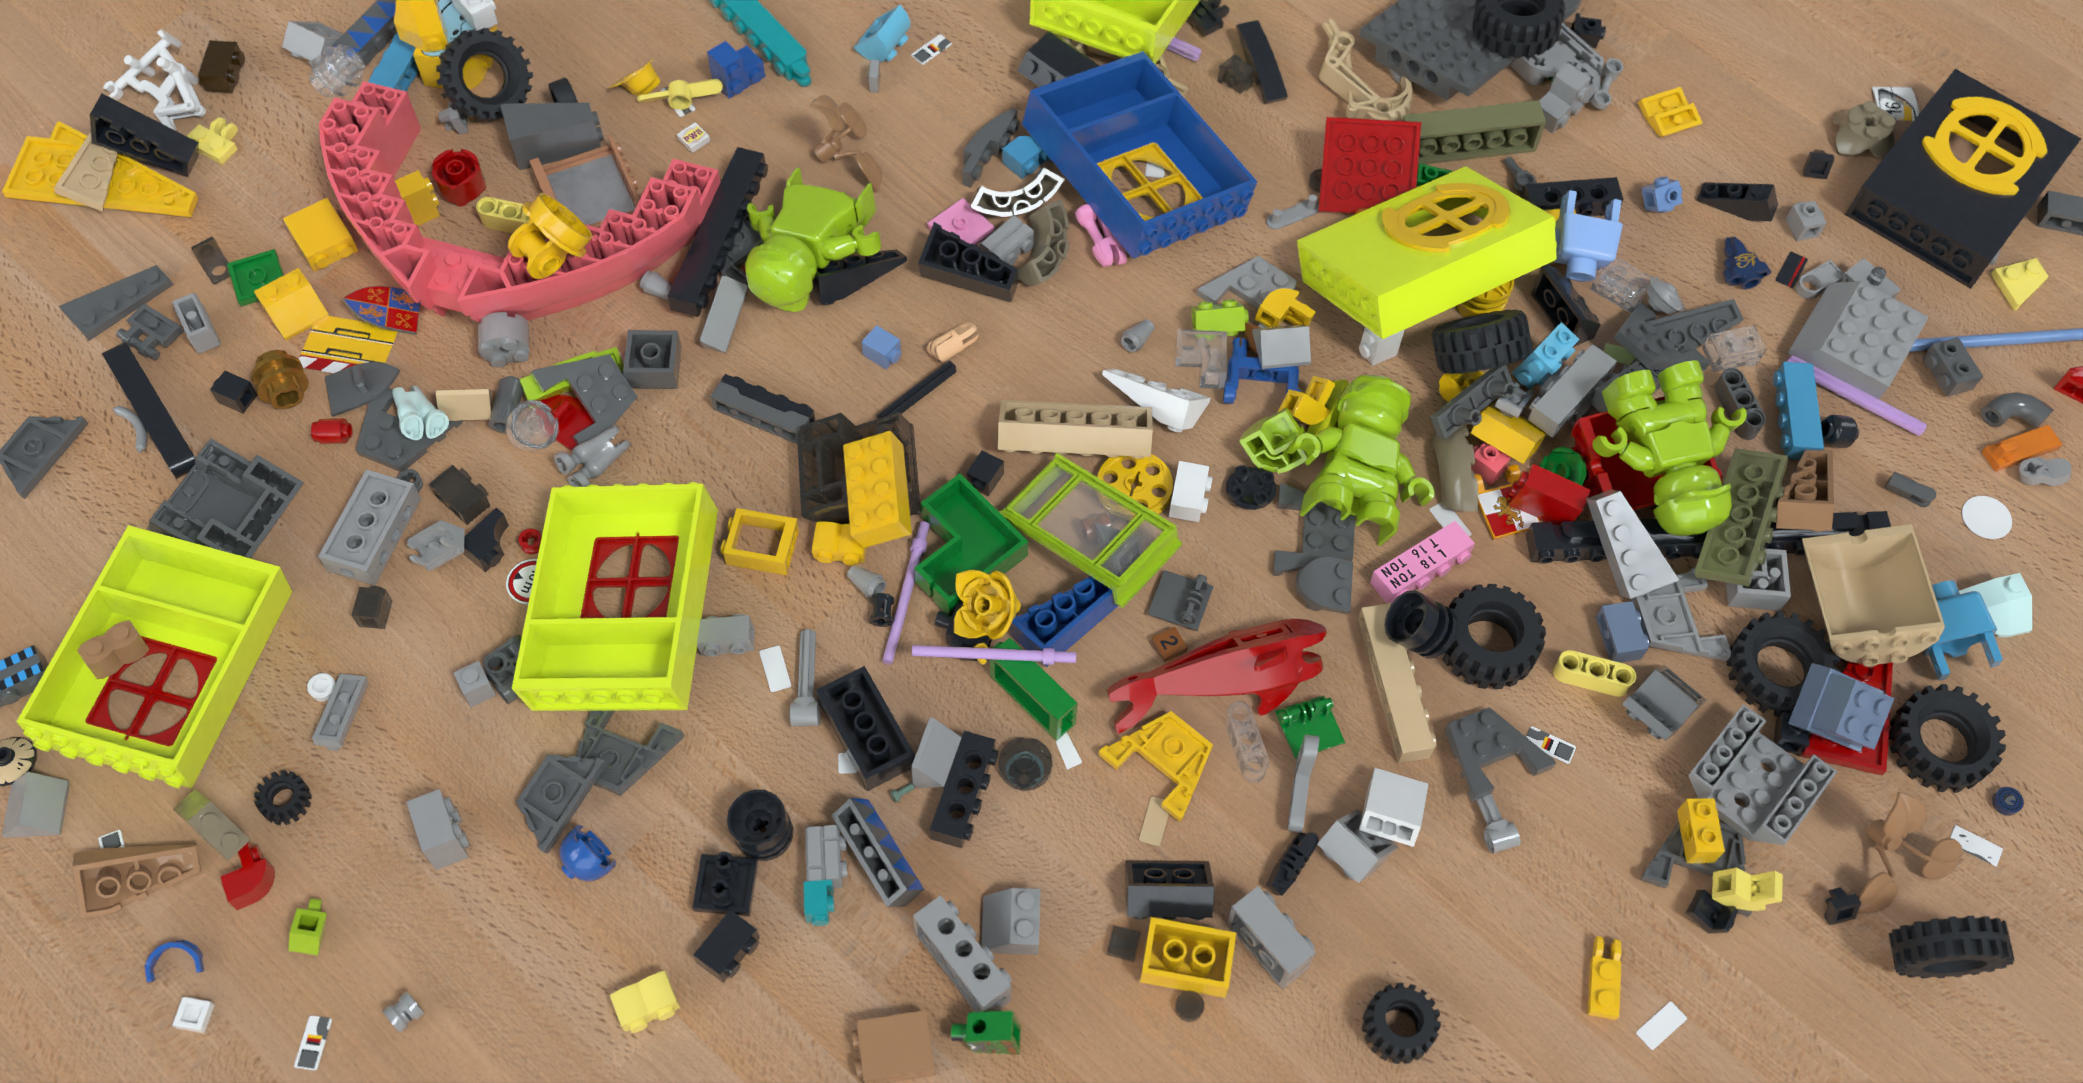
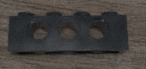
[1521,177,1624,217]
[930,731,999,849]

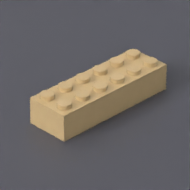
[998,400,1153,459]

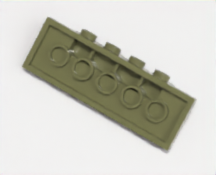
[1695,448,1788,586]

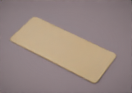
[1139,796,1169,846]

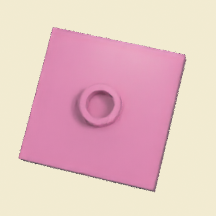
[927,198,994,245]

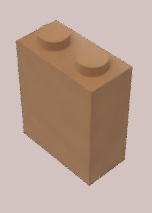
[852,1010,935,1083]

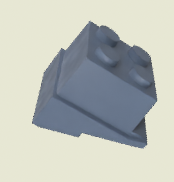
[1788,663,1894,752]

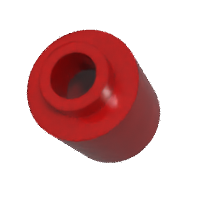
[311,418,353,444]

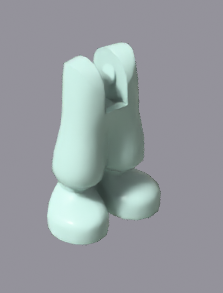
[392,386,449,440]

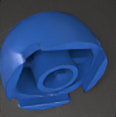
[559,825,616,882]

